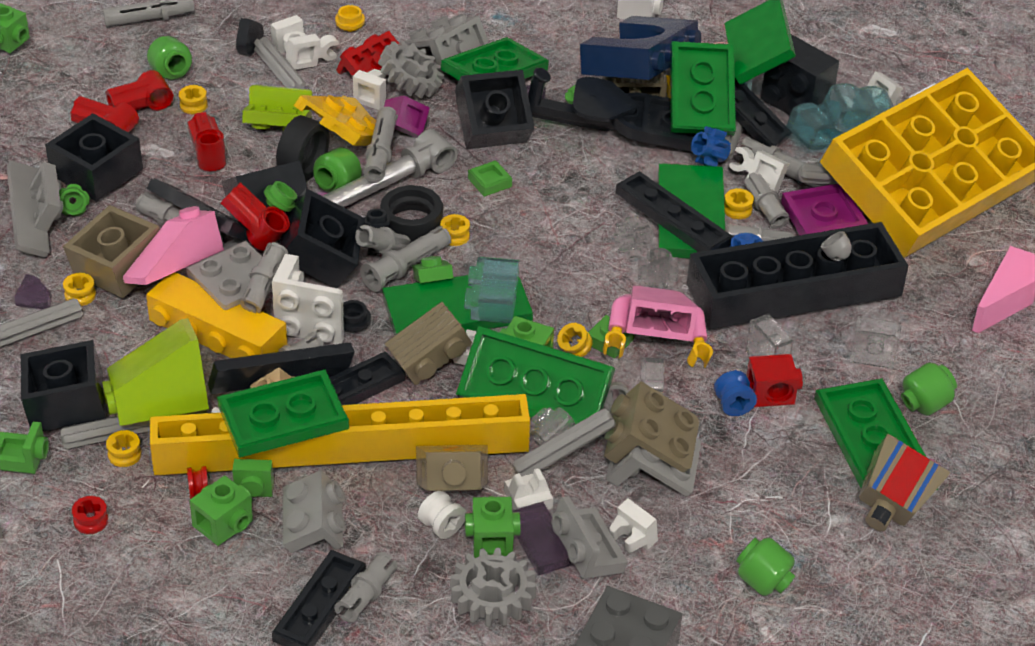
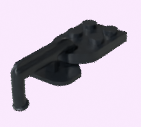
[528,68,696,151]

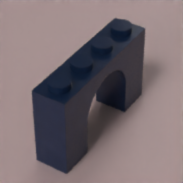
[580,16,701,80]

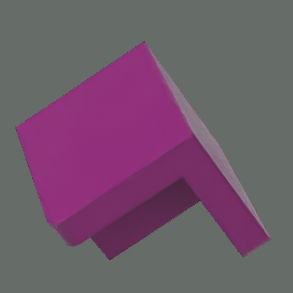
[384,96,430,138]

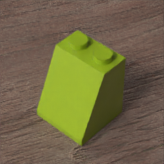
[102,318,209,426]

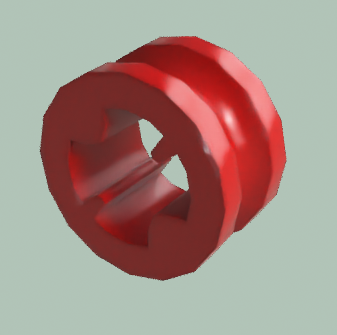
[187,466,208,499]
[72,496,108,534]

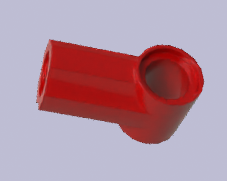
[105,70,174,111]
[70,96,139,133]
[187,112,226,171]
[220,182,290,251]

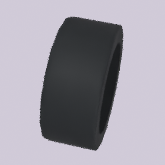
[276,115,330,181]
[380,185,443,243]

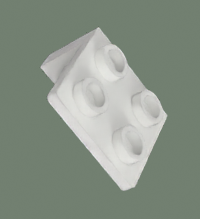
[272,254,344,344]

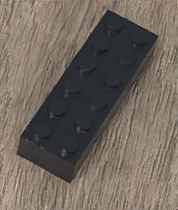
[687,222,909,330]

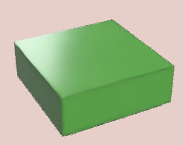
[468,160,512,197]

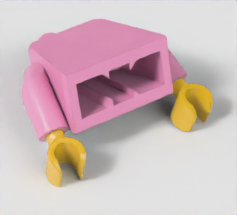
[603,286,713,368]

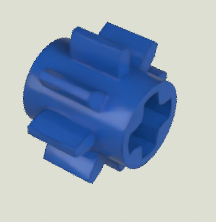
[691,126,731,166]

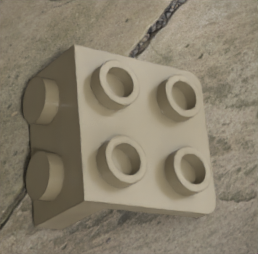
[604,381,699,472]

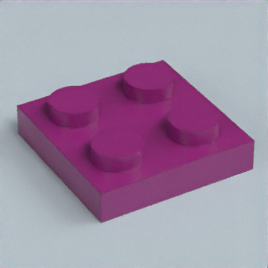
[781,184,868,235]

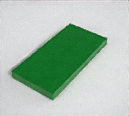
[658,163,725,259]
[382,268,533,335]
[456,326,616,430]
[814,378,938,490]

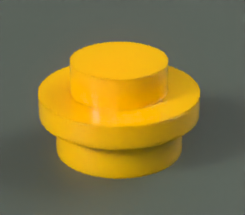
[335,5,365,32]

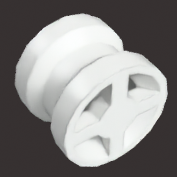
[418,491,466,539]

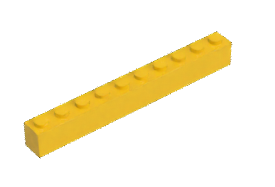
[150,394,530,475]

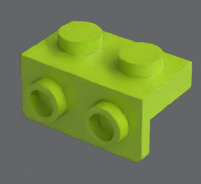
[242,85,313,130]

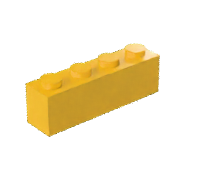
[146,272,287,358]

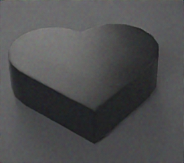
[236,18,264,56]

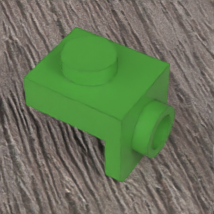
[0,421,49,474]

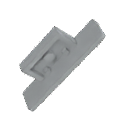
[7,161,63,257]

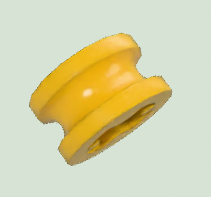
[179,85,208,114]
[724,188,754,220]
[440,214,470,246]
[63,273,96,306]
[557,322,593,357]
[106,430,141,467]

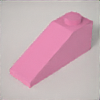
[123,206,224,285]
[972,246,1035,333]

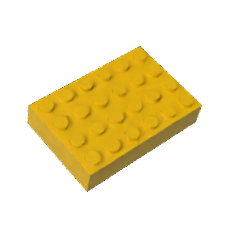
[820,67,1035,258]

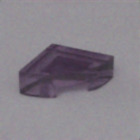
[14,274,51,309]

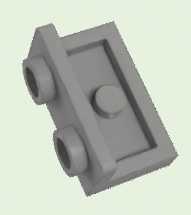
[283,470,346,553]
[551,496,628,579]

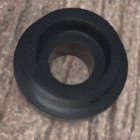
[343,300,371,332]

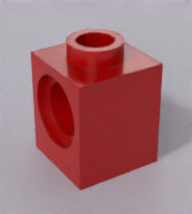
[747,354,803,407]

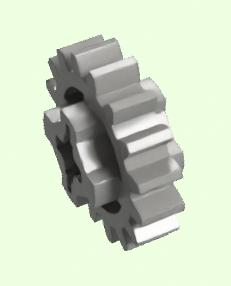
[378,40,444,98]
[450,548,536,627]

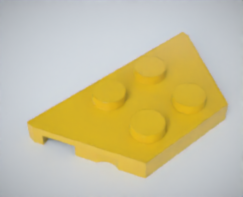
[294,95,376,146]

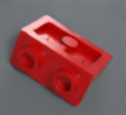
[336,31,399,77]

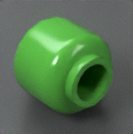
[147,36,192,80]
[313,147,362,193]
[901,362,957,416]
[736,537,796,596]

